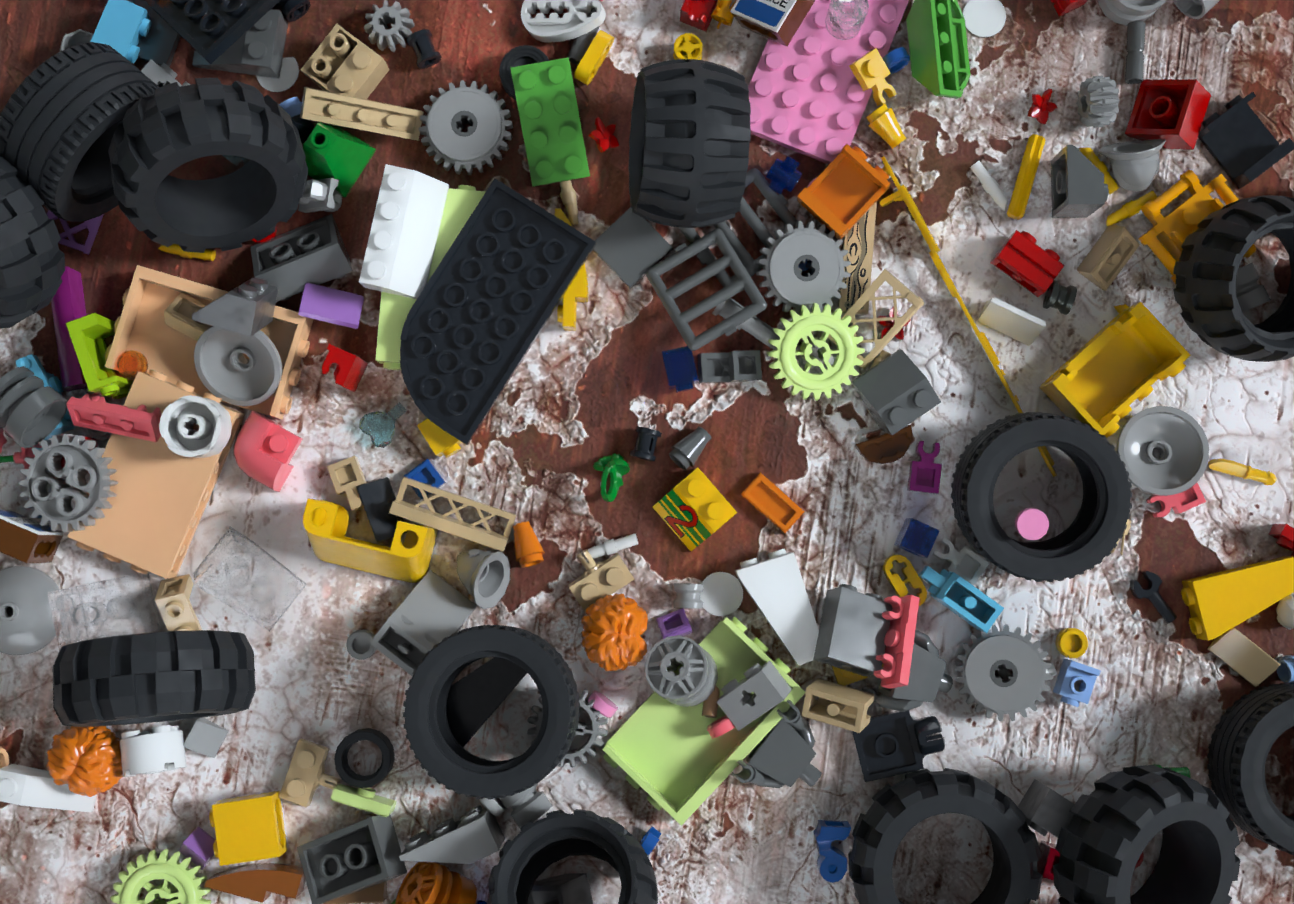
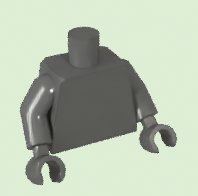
[861,630,953,712]
[731,700,822,788]

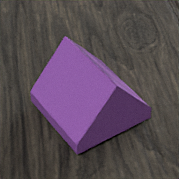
[656,608,693,639]
[179,827,215,869]

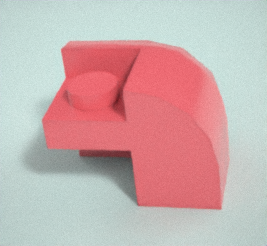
[234,411,303,492]

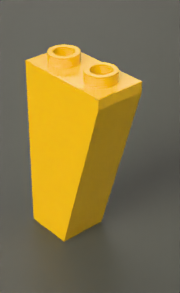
[1181,556,1294,640]

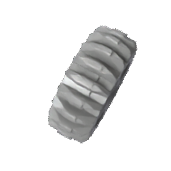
[527,686,608,768]

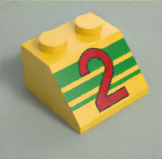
[653,467,737,551]

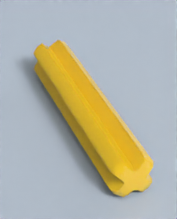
[1007,134,1046,220]

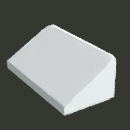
[978,297,1047,345]

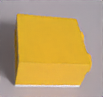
[209,790,288,866]

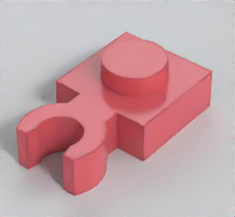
[1146,483,1206,518]

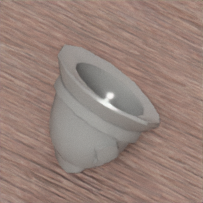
[1098,139,1166,191]
[456,549,510,609]

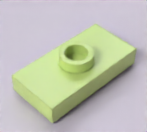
[330,784,397,817]

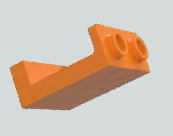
[797,144,890,240]

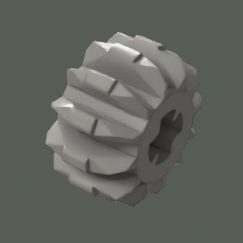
[364,0,415,52]
[1076,76,1120,128]

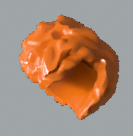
[581,593,648,672]
[46,726,123,797]

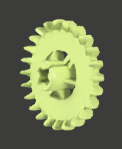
[767,303,865,401]
[110,849,212,904]

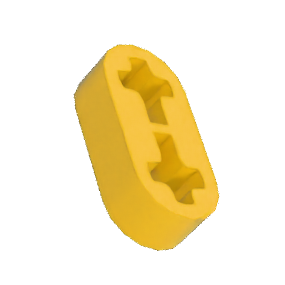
[574,30,614,85]
[883,555,927,606]

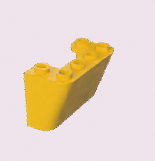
[303,498,438,583]

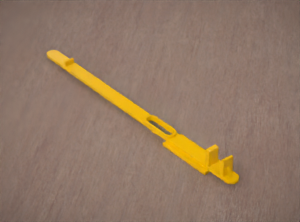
[880,156,1057,477]

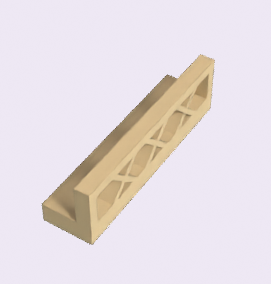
[389,476,516,552]

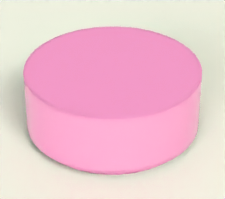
[1015,508,1049,540]
[588,691,618,718]

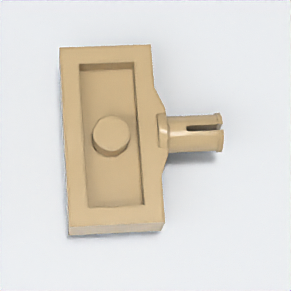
[568,549,634,611]
[279,739,340,807]

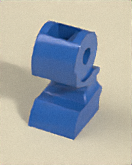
[813,820,851,883]

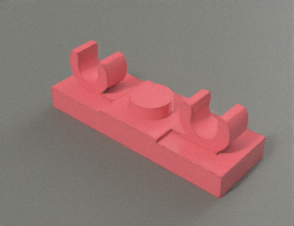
[66,393,162,442]
[873,594,920,689]

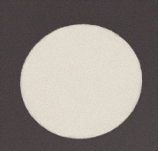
[963,0,1006,37]
[256,57,299,92]
[700,572,743,616]

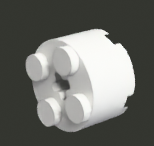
[159,395,232,458]
[119,725,187,777]

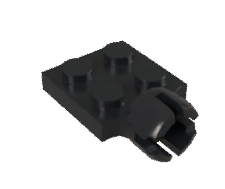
[852,710,945,782]

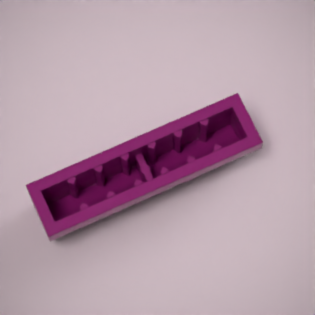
[51,266,88,391]

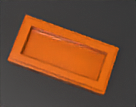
[740,472,805,534]

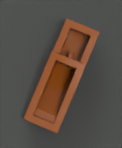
[204,863,306,903]

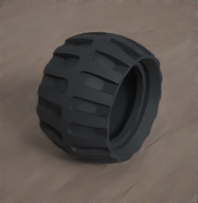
[628,59,751,228]
[1173,195,1294,362]
[487,809,658,904]

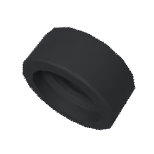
[334,728,395,788]

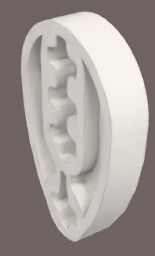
[521,0,606,43]

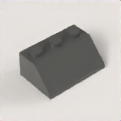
[251,214,353,302]

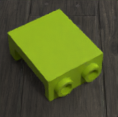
[66,313,134,399]

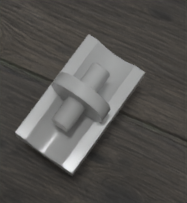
[298,178,342,213]

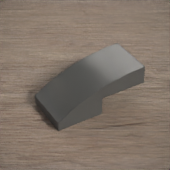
[697,350,762,384]

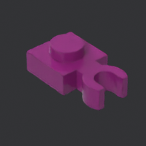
[907,441,942,494]

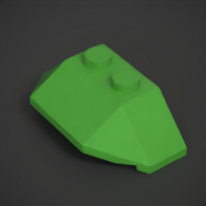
[906,0,971,99]

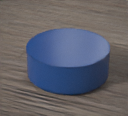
[882,47,910,75]

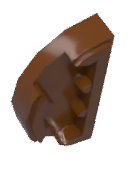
[855,425,913,464]

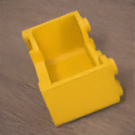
[1039,302,1191,438]

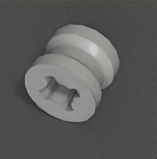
[673,583,703,609]

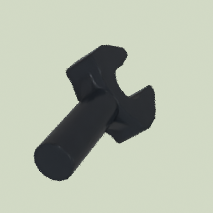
[1130,571,1177,624]

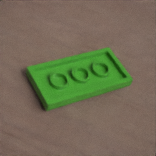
[510,57,590,186]

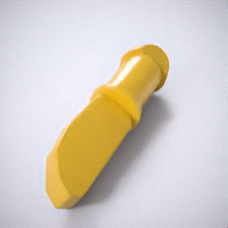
[1208,458,1277,485]

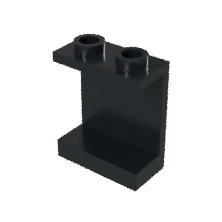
[1198,92,1294,189]

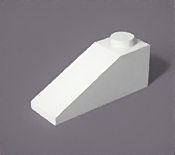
[0,764,97,812]

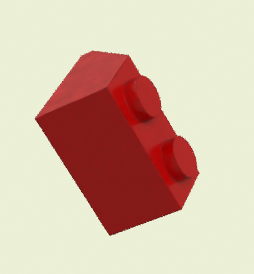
[1125,79,1211,150]

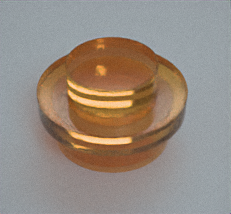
[117,350,148,380]

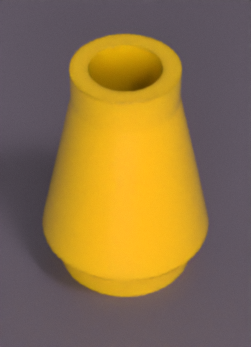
[866,103,906,149]

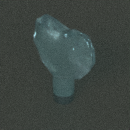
[359,402,407,448]

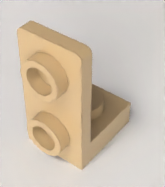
[155,574,202,631]

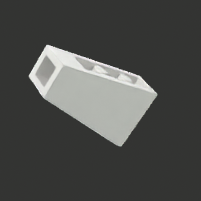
[735,548,819,665]

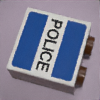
[730,0,815,46]
[0,509,64,563]

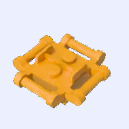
[1138,170,1256,285]

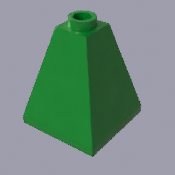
[303,122,376,198]

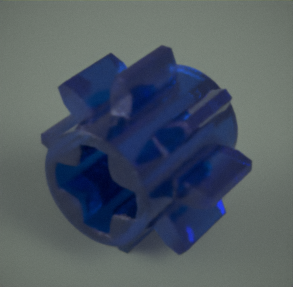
[766,156,803,195]

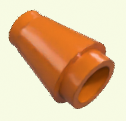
[513,521,545,568]

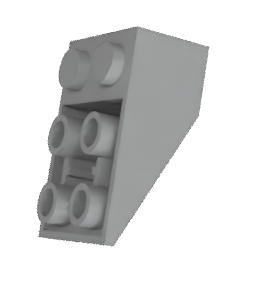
[370,570,477,676]
[399,805,505,864]

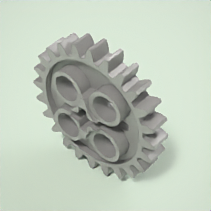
[18,434,118,532]

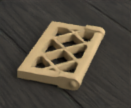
[827,269,924,370]

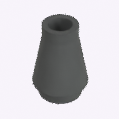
[669,426,711,470]

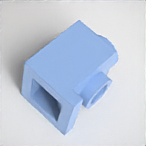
[1053,658,1101,707]

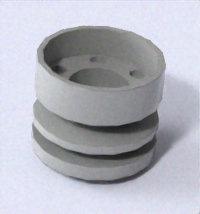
[645,635,718,707]

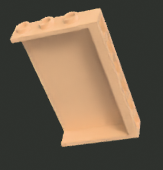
[105,265,314,420]
[68,369,245,579]

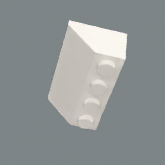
[359,164,449,299]

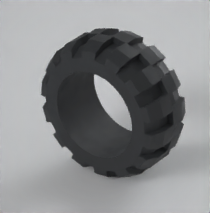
[108,78,308,253]
[0,157,65,329]
[52,630,256,727]
[1053,765,1240,904]
[848,768,1042,904]

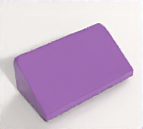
[298,283,364,329]

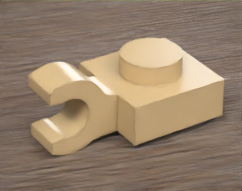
[327,456,367,511]

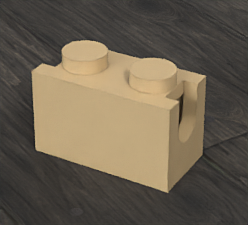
[801,678,875,733]

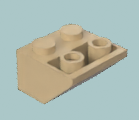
[301,24,390,99]

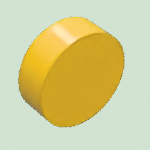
[1055,628,1088,658]

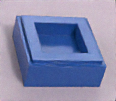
[404,459,446,500]

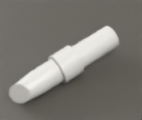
[970,160,1008,211]
[582,533,639,559]

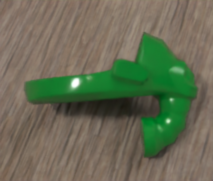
[593,453,630,502]

